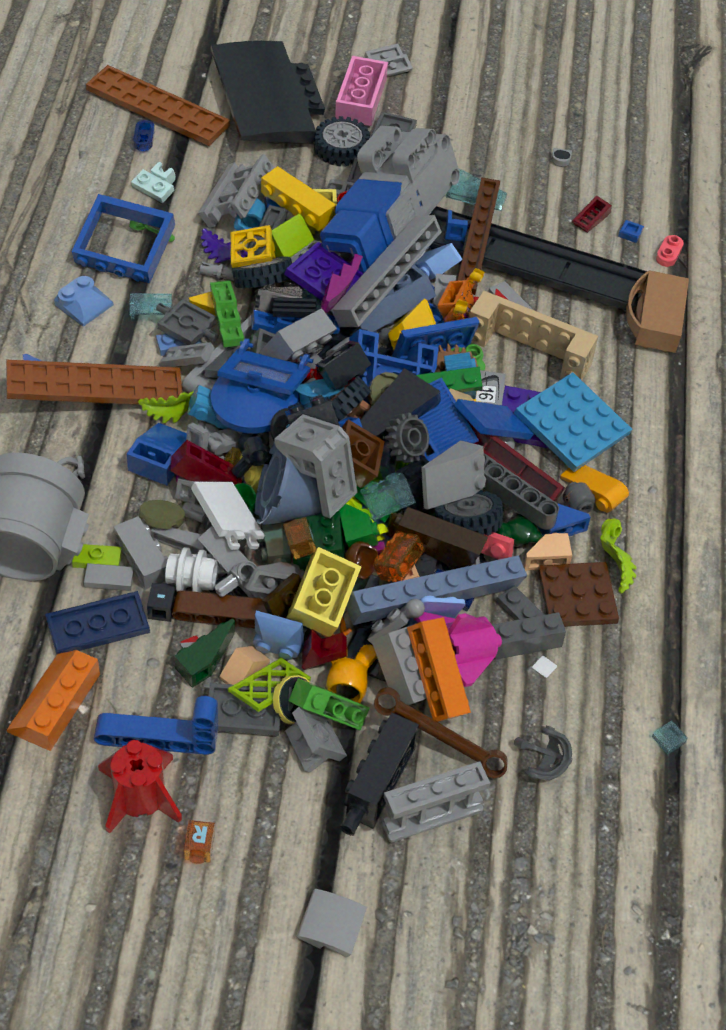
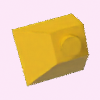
[388,299,436,350]

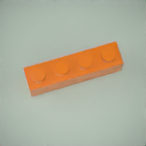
[407,617,471,722]

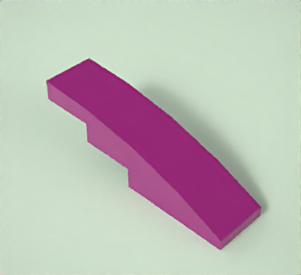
[320,254,363,313]

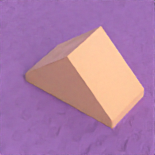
[220,646,270,685]

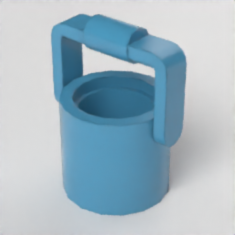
[234,199,266,231]

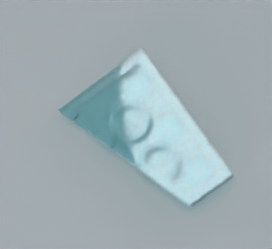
[446,169,507,211]

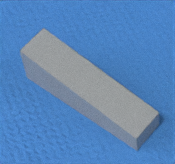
[151,527,207,554]

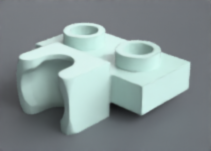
[131,162,175,203]

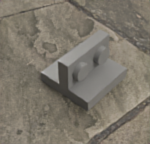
[285,707,347,773]

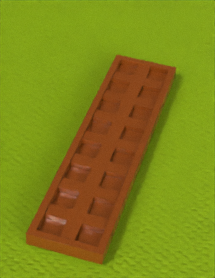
[86,65,230,146]
[6,359,182,404]

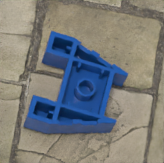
[349,329,438,405]

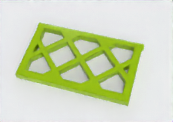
[228,658,311,712]

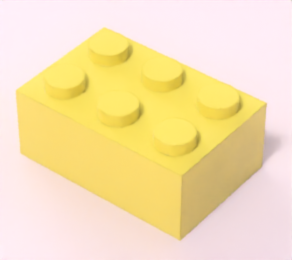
[286,547,361,637]

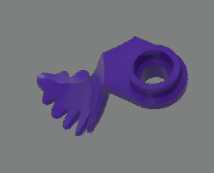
[200,228,248,263]

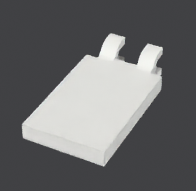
[191,482,265,550]

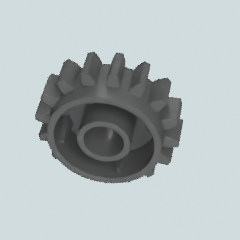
[385,413,429,463]

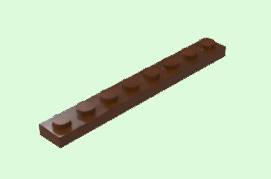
[457,177,501,295]

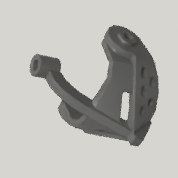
[514,725,573,780]

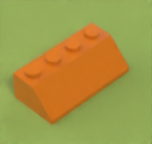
[7,650,100,751]

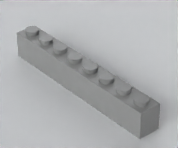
[331,215,442,327]

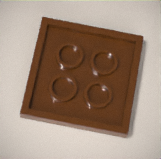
[538,562,619,627]

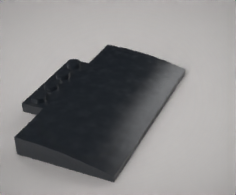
[210,41,325,144]

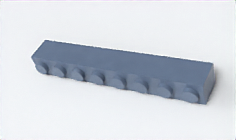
[346,555,527,625]

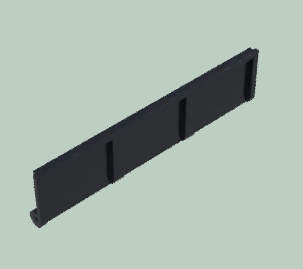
[428,206,647,313]

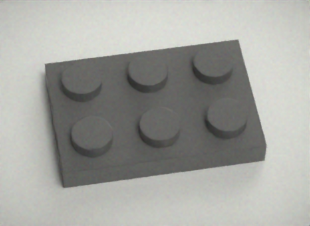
[209,683,281,736]

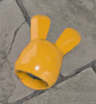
[325,645,377,703]

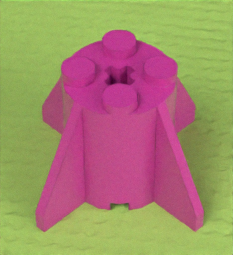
[415,612,502,687]

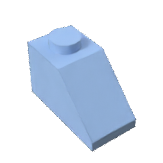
[414,243,462,280]

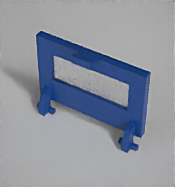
[217,338,313,395]

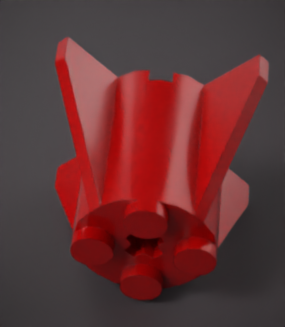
[98,740,182,833]

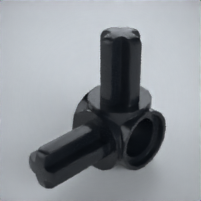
[231,437,273,478]

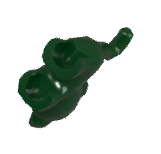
[495,505,542,546]

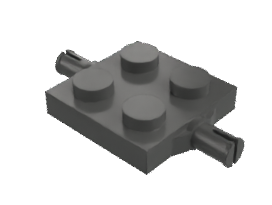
[156,299,219,345]

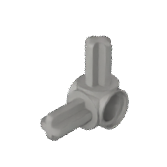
[214,561,268,599]

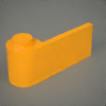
[560,465,629,513]

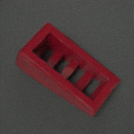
[572,195,612,233]

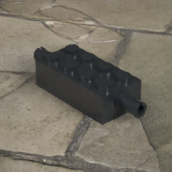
[340,707,419,836]

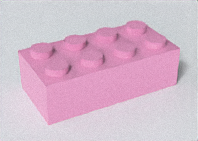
[335,56,388,126]

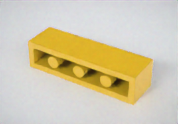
[261,166,336,231]

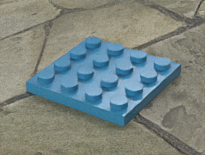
[514,372,632,472]

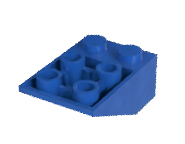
[126,423,187,486]

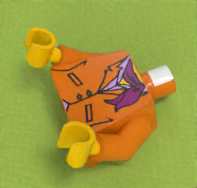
[437,268,485,322]

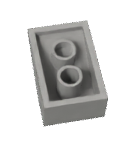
[422,441,486,509]

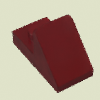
[302,629,347,670]

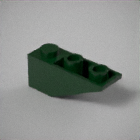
[174,618,235,688]

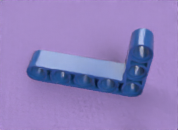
[94,696,218,755]

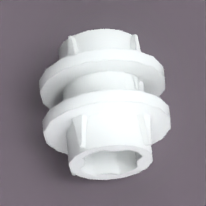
[165,547,218,592]

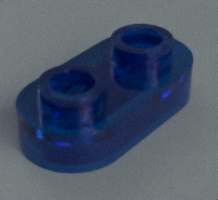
[133,120,155,151]

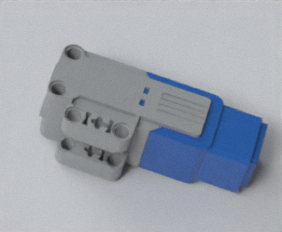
[320,126,460,273]

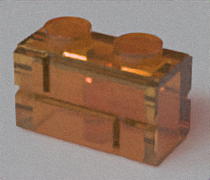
[373,531,425,582]

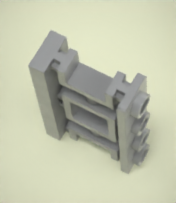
[198,154,274,228]
[381,761,490,843]

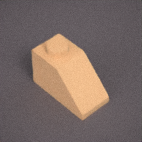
[524,533,572,571]

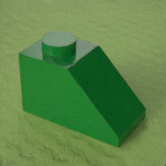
[339,504,380,547]

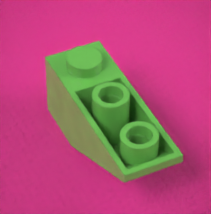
[288,678,370,730]

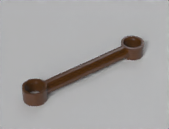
[374,687,508,778]

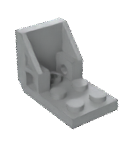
[274,414,357,518]

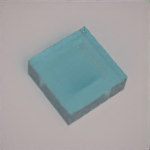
[652,720,688,754]

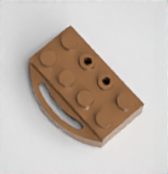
[626,270,689,353]

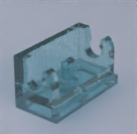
[130,293,173,319]

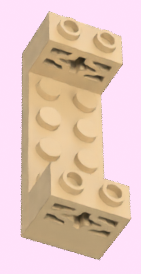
[469,291,598,380]

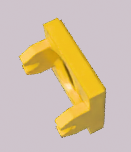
[230,225,276,268]

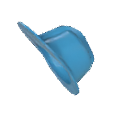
[296,379,344,405]

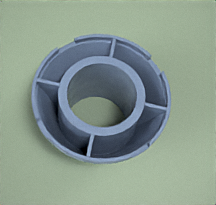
[255,442,322,525]

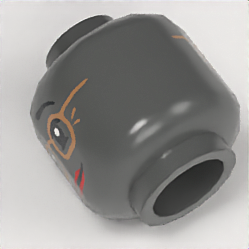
[562,482,595,513]

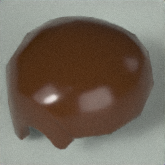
[344,541,378,579]

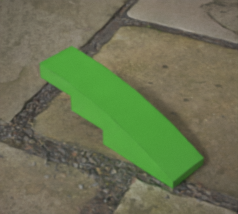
[210,281,244,347]

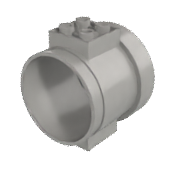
[0,453,89,581]

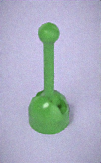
[129,220,175,242]

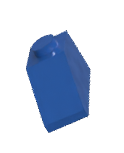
[537,503,591,536]

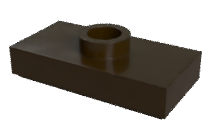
[262,573,301,617]

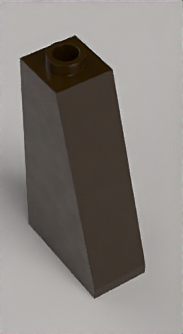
[392,507,488,569]

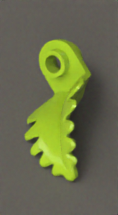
[138,391,194,423]
[600,518,637,594]

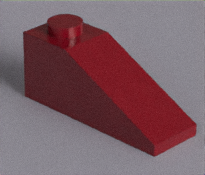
[171,440,242,485]

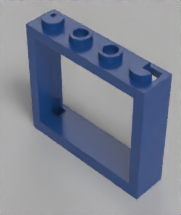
[71,194,175,283]

